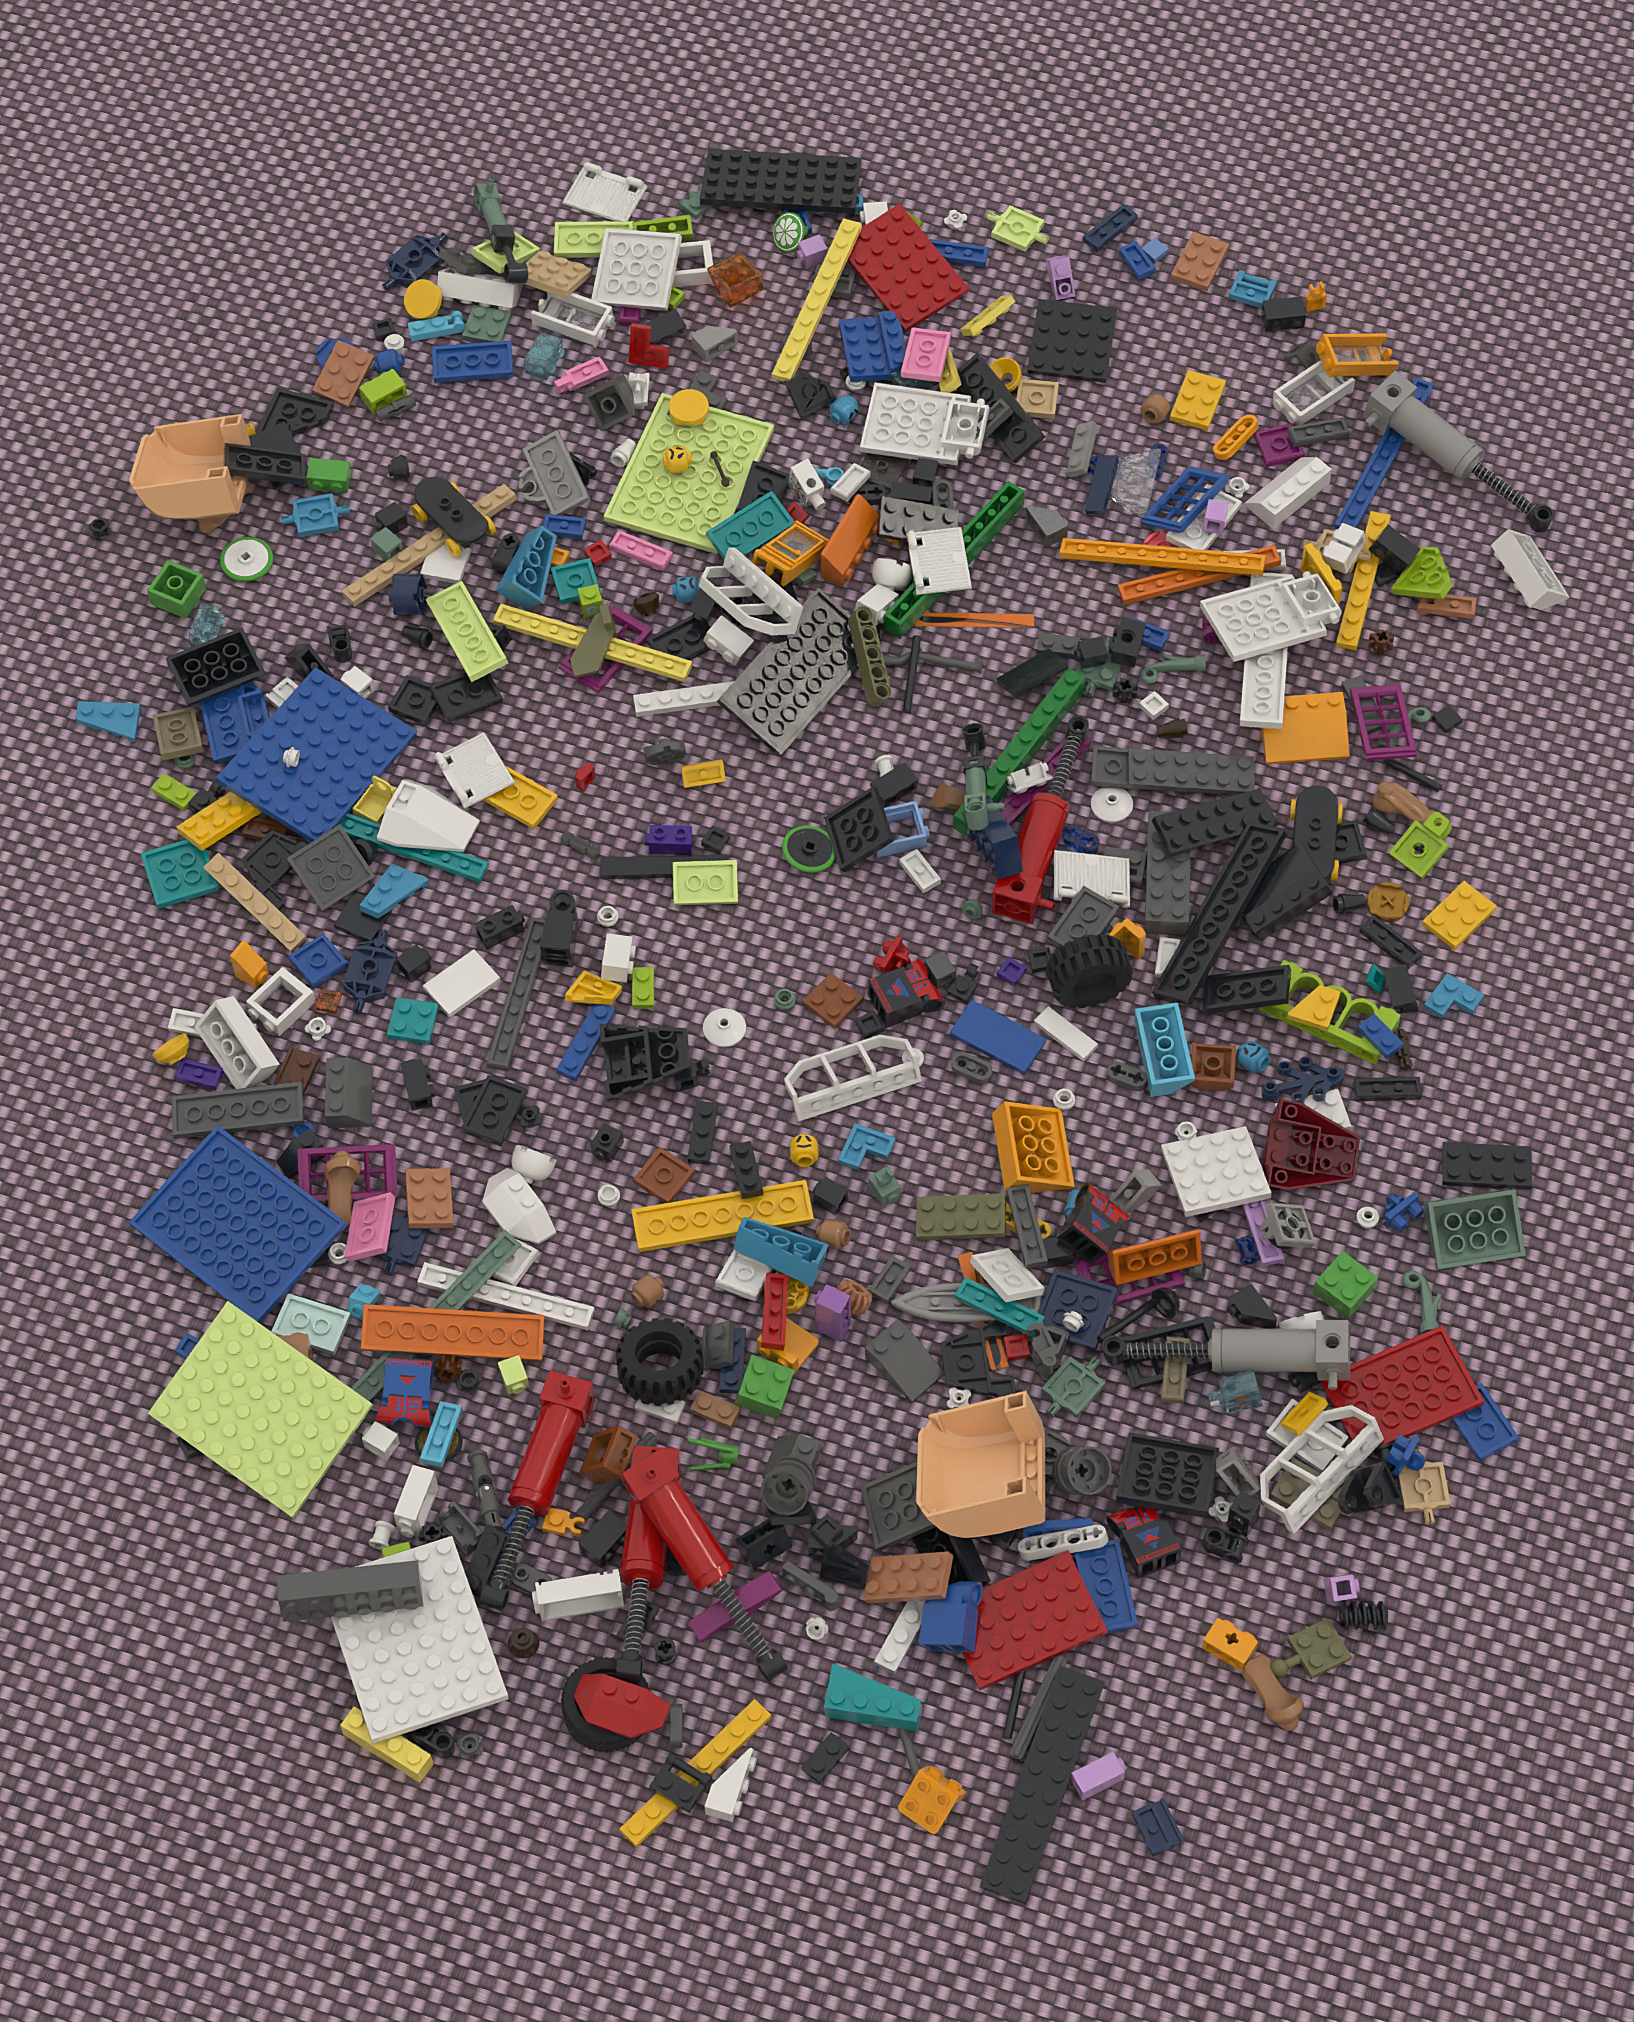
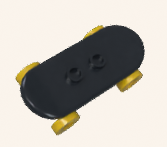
[411,477,496,558]
[1290,785,1343,881]

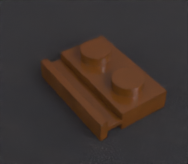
[273,1047,320,1096]

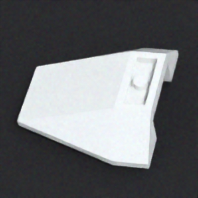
[377,780,480,852]

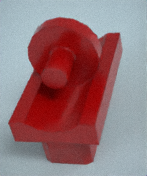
[873,936,911,974]

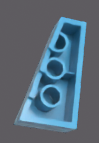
[496,526,557,610]
[733,1217,829,1287]

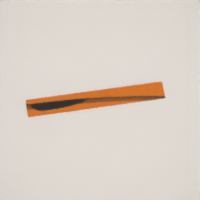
[915,612,1034,628]
[958,1252,1008,1370]

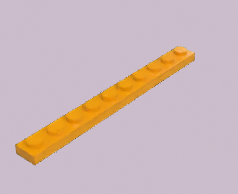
[1059,538,1266,576]

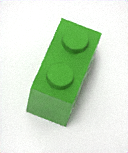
[306,458,352,493]

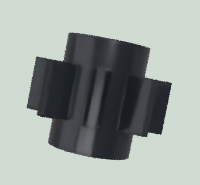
[1113,678,1138,704]
[418,1522,447,1545]

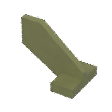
[570,603,618,678]

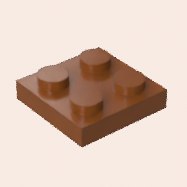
[802,972,863,1029]
[633,1147,695,1203]

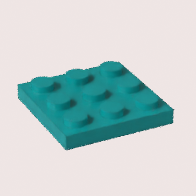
[140,839,219,909]

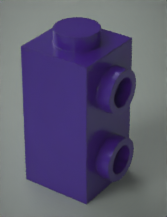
[645,825,693,855]

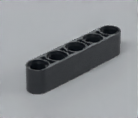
[355,1692,455,1759]

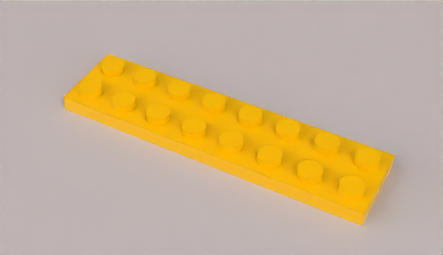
[631,1180,814,1252]

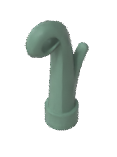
[1140,654,1206,684]
[1376,707,1431,748]
[1402,1270,1441,1334]

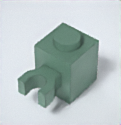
[868,1167,901,1207]

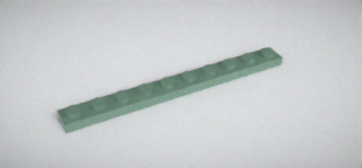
[351,1230,521,1401]

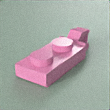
[554,357,609,394]

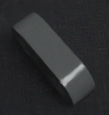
[1107,1062,1147,1091]
[670,1704,683,1748]

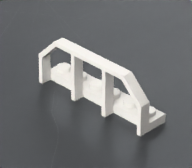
[699,548,803,635]
[784,1035,922,1122]
[1260,1405,1384,1534]

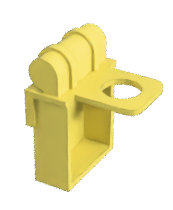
[353,776,397,824]

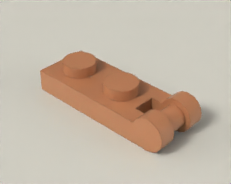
[1416,594,1477,619]

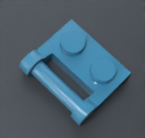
[1228,270,1277,308]

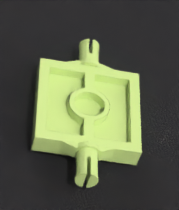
[987,205,1049,252]

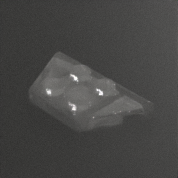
[1110,448,1161,520]

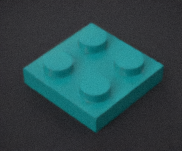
[551,558,601,604]
[387,997,439,1045]

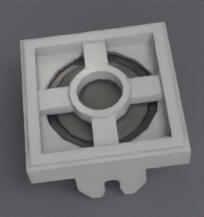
[1260,1203,1316,1250]

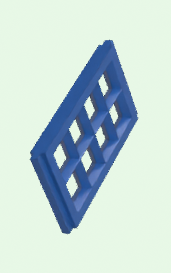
[1140,466,1230,533]

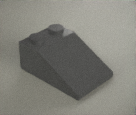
[865,1319,944,1403]

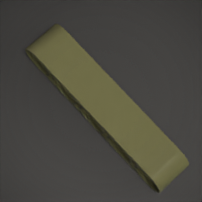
[848,606,891,707]

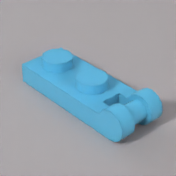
[408,311,465,342]

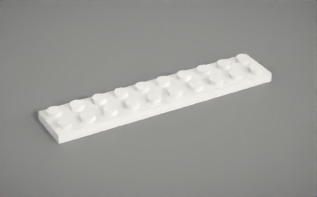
[1240,573,1291,729]

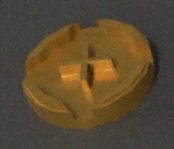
[1366,882,1410,922]

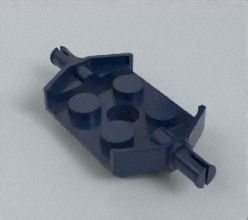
[382,232,448,291]
[343,929,398,1014]

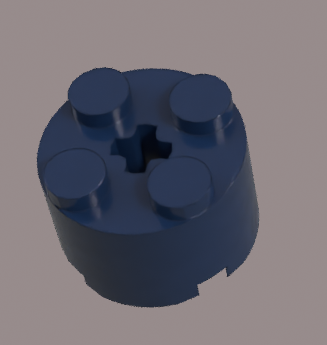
[389,574,428,615]

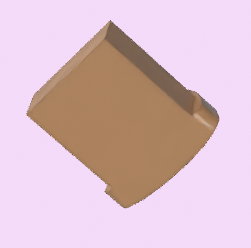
[930,783,965,810]

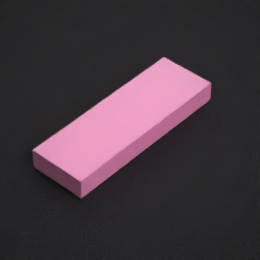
[609,530,673,571]

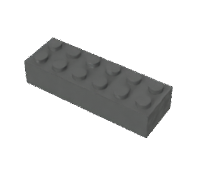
[1144,811,1190,935]
[277,1560,423,1623]

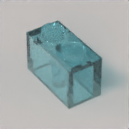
[524,332,565,380]

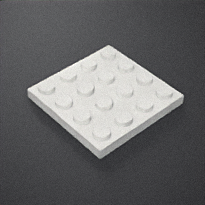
[591,228,682,311]
[1161,1126,1271,1217]

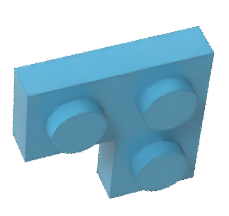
[1424,973,1484,1019]
[838,1123,896,1171]

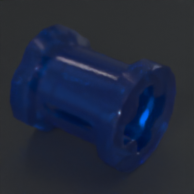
[1235,1236,1260,1265]

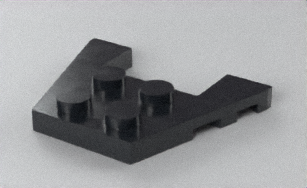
[242,830,305,910]
[941,1320,1016,1397]

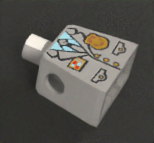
[1216,1446,1260,1496]

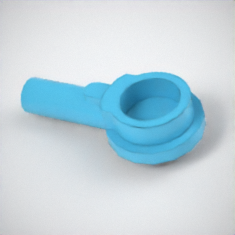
[813,467,844,486]

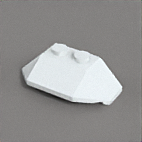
[482,1168,556,1245]

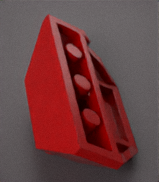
[574,1674,671,1738]

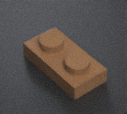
[690,1390,741,1429]

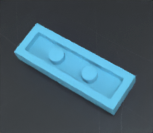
[420,1401,463,1468]

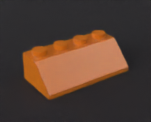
[820,494,878,587]
[1107,1229,1202,1285]

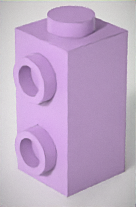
[1323,1574,1360,1601]
[1071,1752,1126,1801]

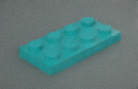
[705,491,795,559]

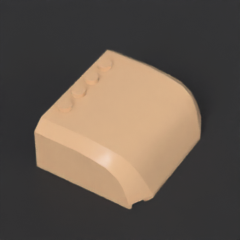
[129,414,252,519]
[916,1391,1045,1538]

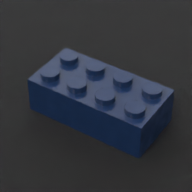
[964,795,1023,879]

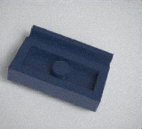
[1132,1798,1184,1857]

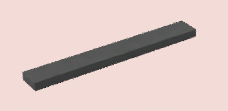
[487,917,545,1071]

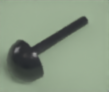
[1097,1287,1180,1344]

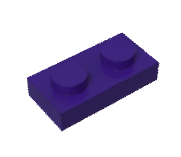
[174,1058,224,1090]

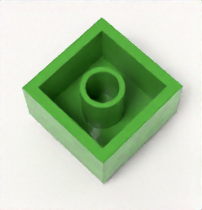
[147,560,206,619]
[1313,1251,1378,1320]
[734,1355,794,1419]

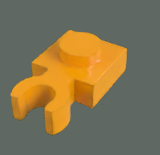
[1304,281,1327,312]
[542,1508,585,1537]

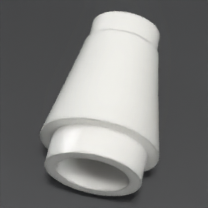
[611,439,636,468]

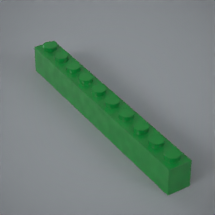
[884,481,1024,639]
[953,668,1086,837]

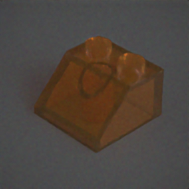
[707,251,763,308]

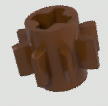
[1368,629,1394,655]
[434,1354,462,1382]

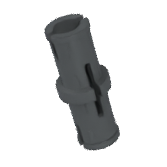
[375,394,416,422]

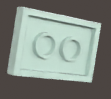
[271,1293,351,1355]

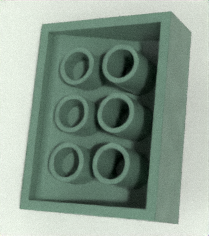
[1423,1189,1526,1269]

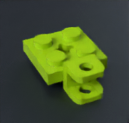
[1389,812,1452,880]

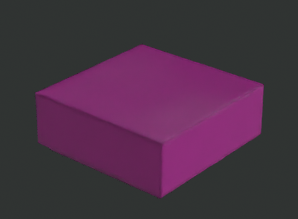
[619,306,641,325]

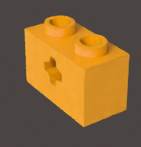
[1202,1618,1258,1672]

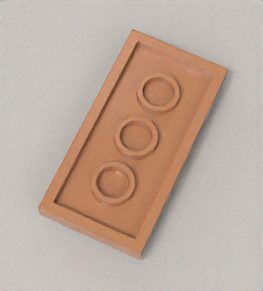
[863,1552,953,1604]

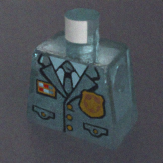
[1208,1370,1263,1412]

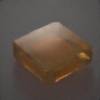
[315,988,342,1014]

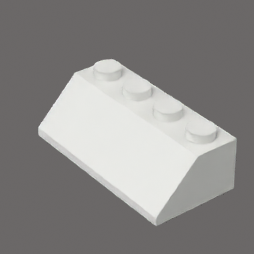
[437,267,524,310]
[1244,457,1332,529]
[1491,529,1570,610]
[194,996,279,1089]

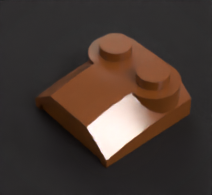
[1190,1042,1236,1091]

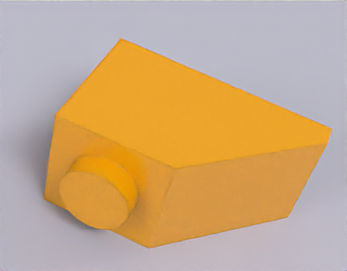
[230,940,269,989]

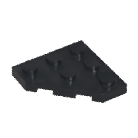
[256,388,334,436]

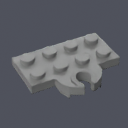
[519,430,591,515]

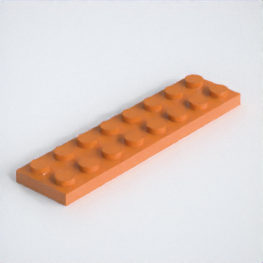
[361,1304,544,1361]

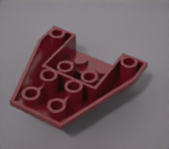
[1262,1099,1360,1190]

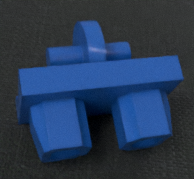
[1383,1191,1424,1233]
[1385,1434,1425,1476]

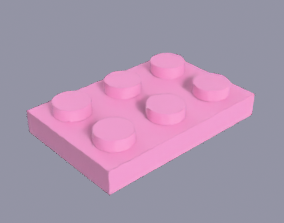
[901,328,951,382]
[345,1192,395,1262]

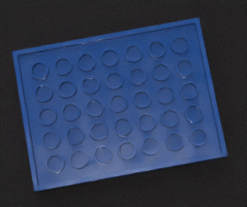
[216,667,417,842]
[128,1125,348,1323]

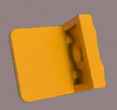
[1108,918,1146,960]
[757,1318,819,1375]
[898,1766,967,1834]

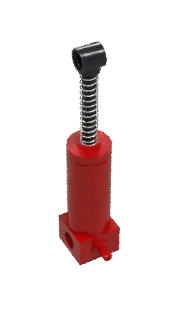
[992,715,1089,925]
[480,1370,596,1611]
[616,1445,681,1682]
[619,1448,788,1682]

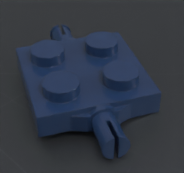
[374,1213,429,1276]

